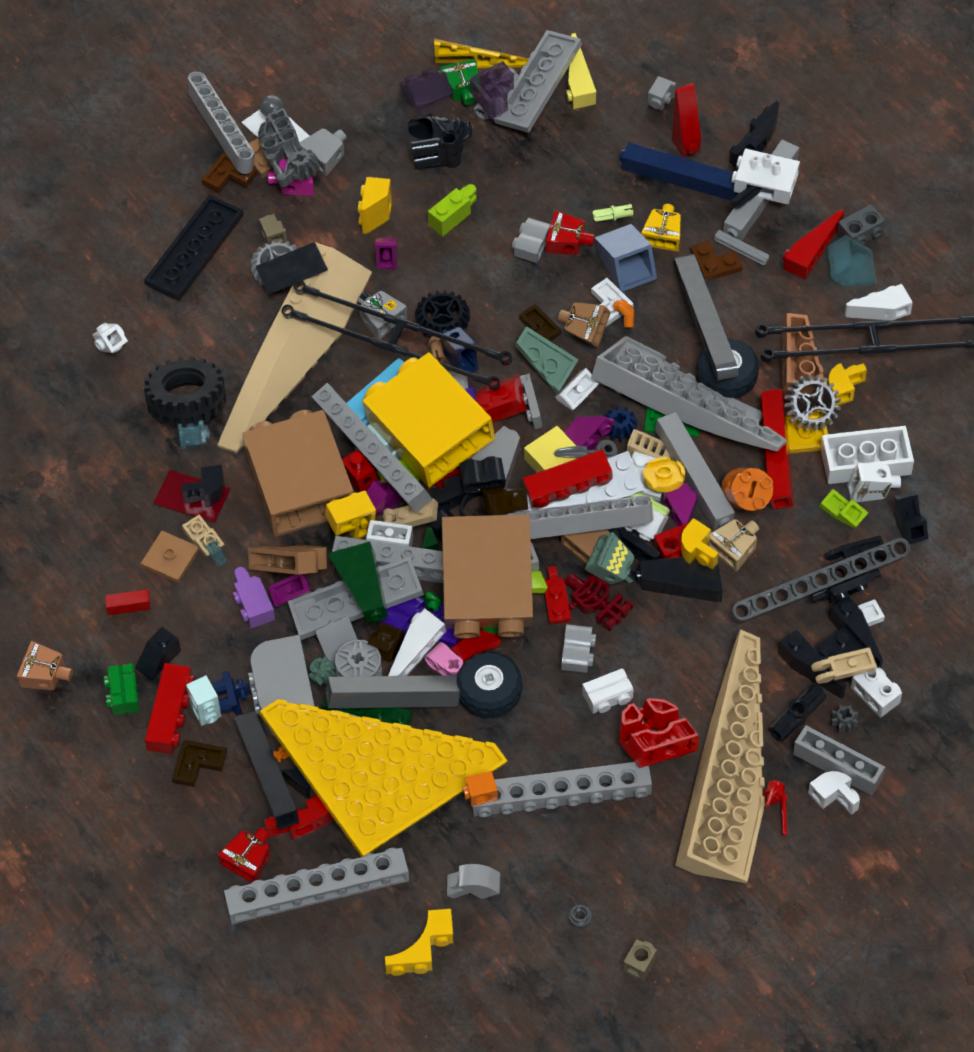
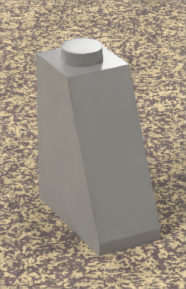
[471,426,520,489]

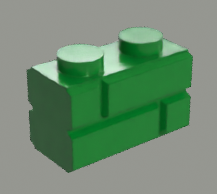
[104,663,140,715]

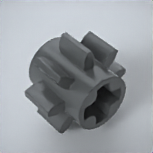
[831,705,858,733]

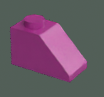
[375,237,398,270]
[366,480,404,514]
[663,482,698,527]

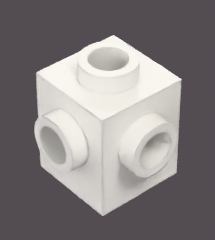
[92,323,128,353]

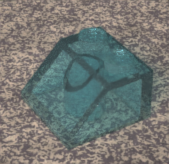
[828,235,877,287]

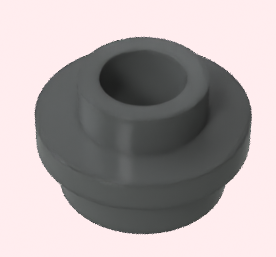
[569,905,592,927]

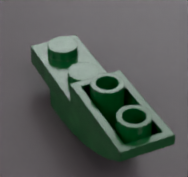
[322,698,413,726]

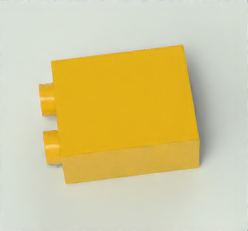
[362,352,495,488]

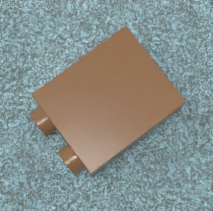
[242,410,354,537]
[442,515,533,639]

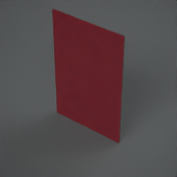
[153,470,231,523]

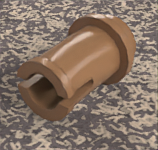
[428,336,445,362]

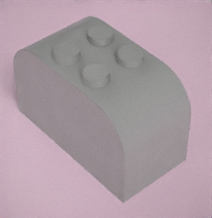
[248,635,314,737]

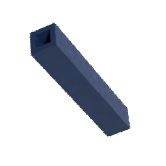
[619,142,738,201]

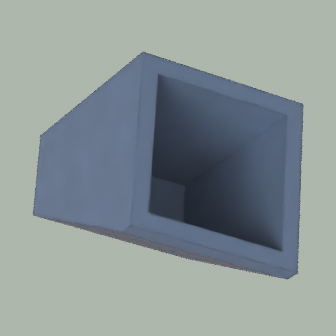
[595,224,657,292]

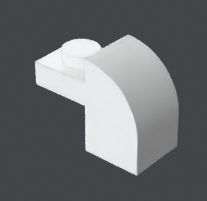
[808,771,860,815]

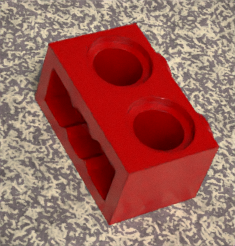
[653,522,690,559]

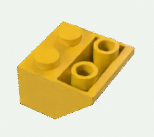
[358,177,392,234]

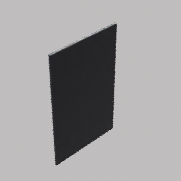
[256,242,328,294]

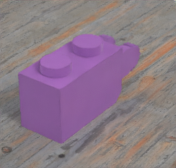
[232,566,275,629]

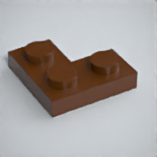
[202,152,258,192]
[690,241,743,282]

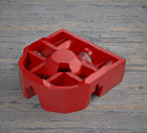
[619,698,699,768]

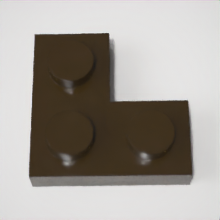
[516,304,561,342]
[172,740,227,787]

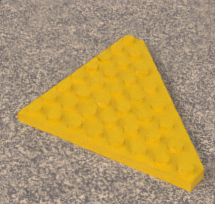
[259,699,508,857]

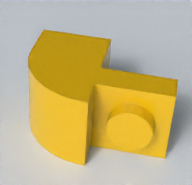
[828,363,867,405]
[681,518,719,569]

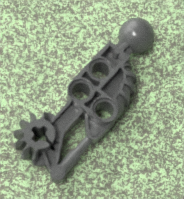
[258,94,319,187]

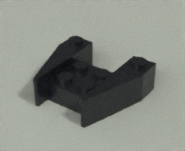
[778,596,883,699]

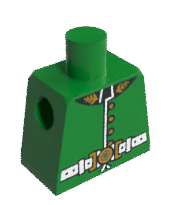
[440,59,480,105]

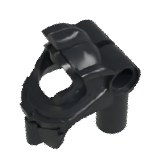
[407,113,472,169]

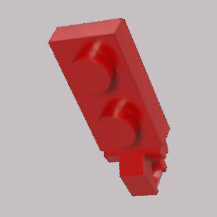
[544,566,571,625]

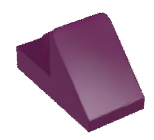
[268,574,311,607]

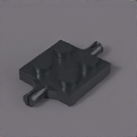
[811,569,881,603]

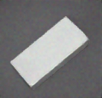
[555,368,599,411]

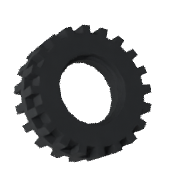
[144,356,226,427]

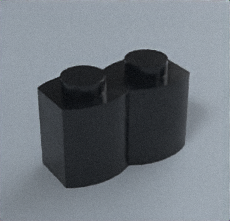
[459,456,506,493]

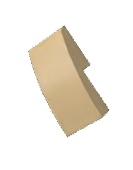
[182,514,225,557]

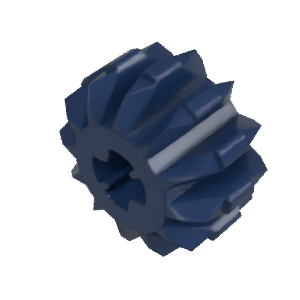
[604,406,638,443]

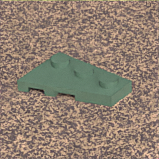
[515,326,578,394]

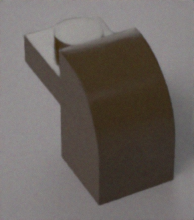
[481,486,528,515]
[368,621,404,662]

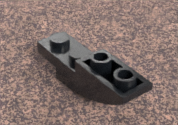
[729,100,779,167]
[405,476,467,513]

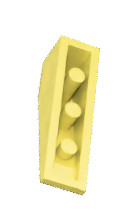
[565,33,596,109]

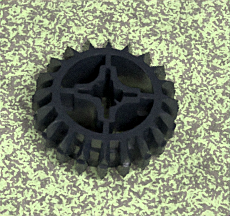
[415,290,470,337]

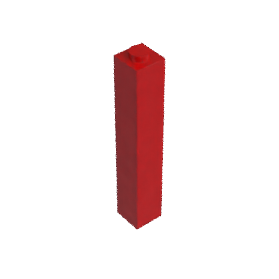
[761,389,794,510]

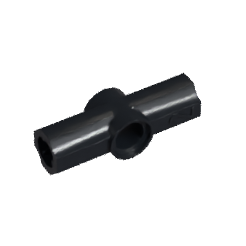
[768,684,827,742]

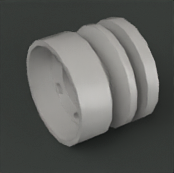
[335,640,383,677]

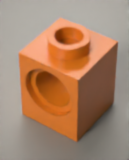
[462,771,498,807]

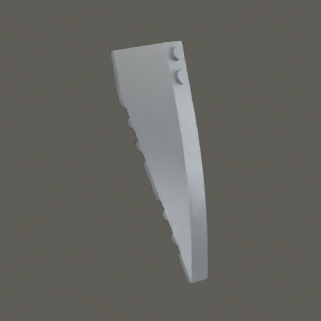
[591,336,787,451]

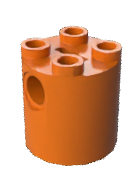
[721,468,773,511]

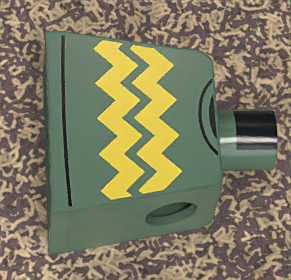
[585,532,637,584]

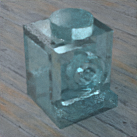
[178,420,210,450]

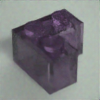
[470,61,514,119]

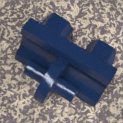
[213,671,251,716]

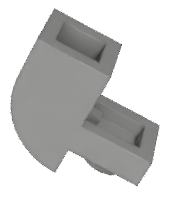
[447,864,500,899]

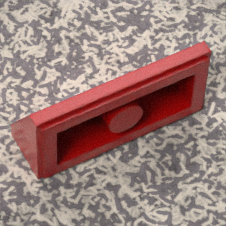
[105,589,151,615]

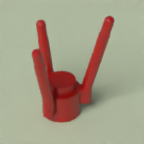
[763,780,788,836]

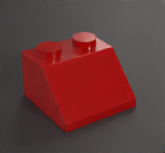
[476,375,526,423]

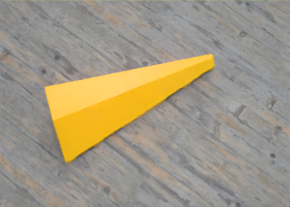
[434,39,529,68]

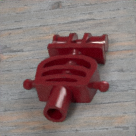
[565,573,634,631]

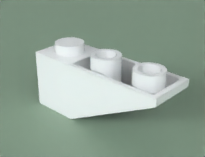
[844,284,913,321]

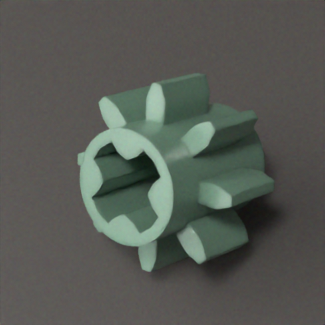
[309,657,336,685]

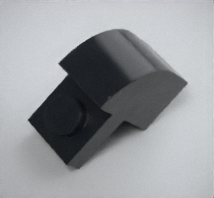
[181,465,225,507]
[894,491,929,544]

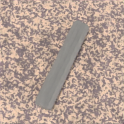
[714,230,769,265]

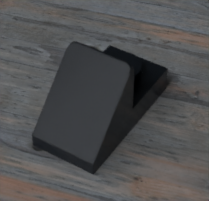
[282,765,310,798]

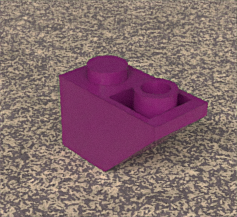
[564,416,616,450]

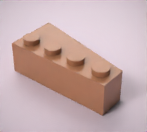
[782,313,828,400]

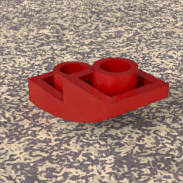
[451,629,501,663]

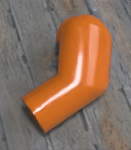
[613,299,634,327]

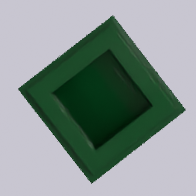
[423,526,438,551]

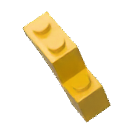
[385,909,453,976]

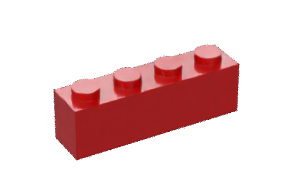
[523,449,613,508]
[145,663,195,754]

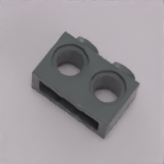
[837,204,885,250]

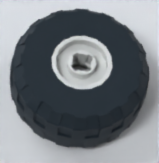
[696,338,759,399]
[456,652,522,718]

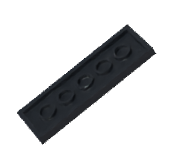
[144,194,244,301]

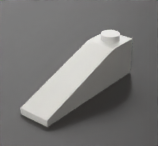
[388,609,446,676]

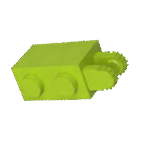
[428,184,477,237]

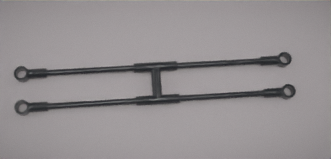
[281,280,512,391]
[755,315,974,363]

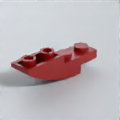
[264,795,334,839]

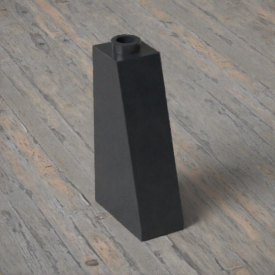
[636,557,723,602]

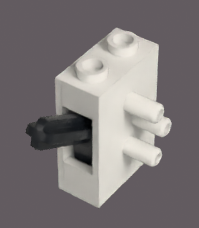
[731,149,800,209]

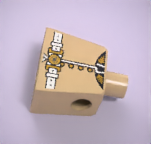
[707,520,759,572]

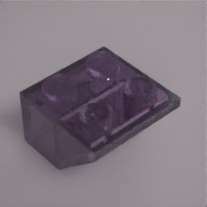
[399,68,453,107]

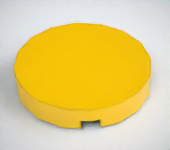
[643,457,685,492]

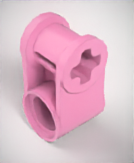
[424,642,463,676]

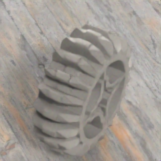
[251,240,297,290]
[784,374,841,431]

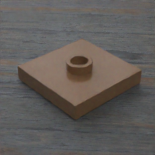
[141,531,200,584]

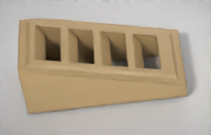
[627,429,670,458]

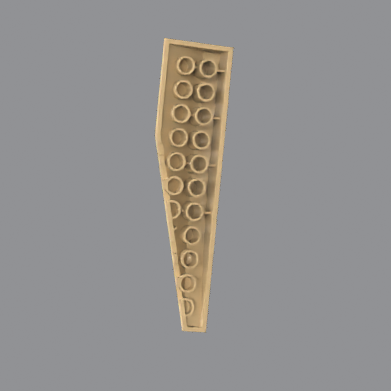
[218,242,372,453]
[675,630,765,883]

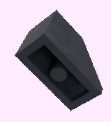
[135,627,181,681]

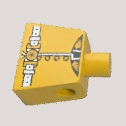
[641,204,681,252]

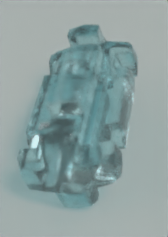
[206,541,227,566]

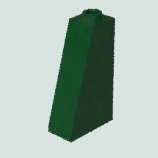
[328,541,389,623]

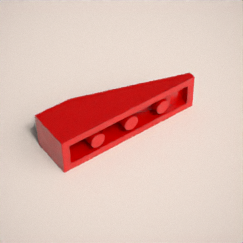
[672,83,701,157]
[783,210,844,279]

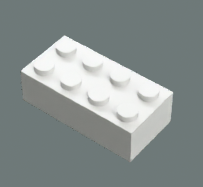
[820,426,914,484]

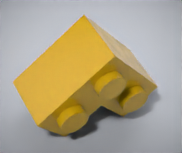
[325,491,376,539]

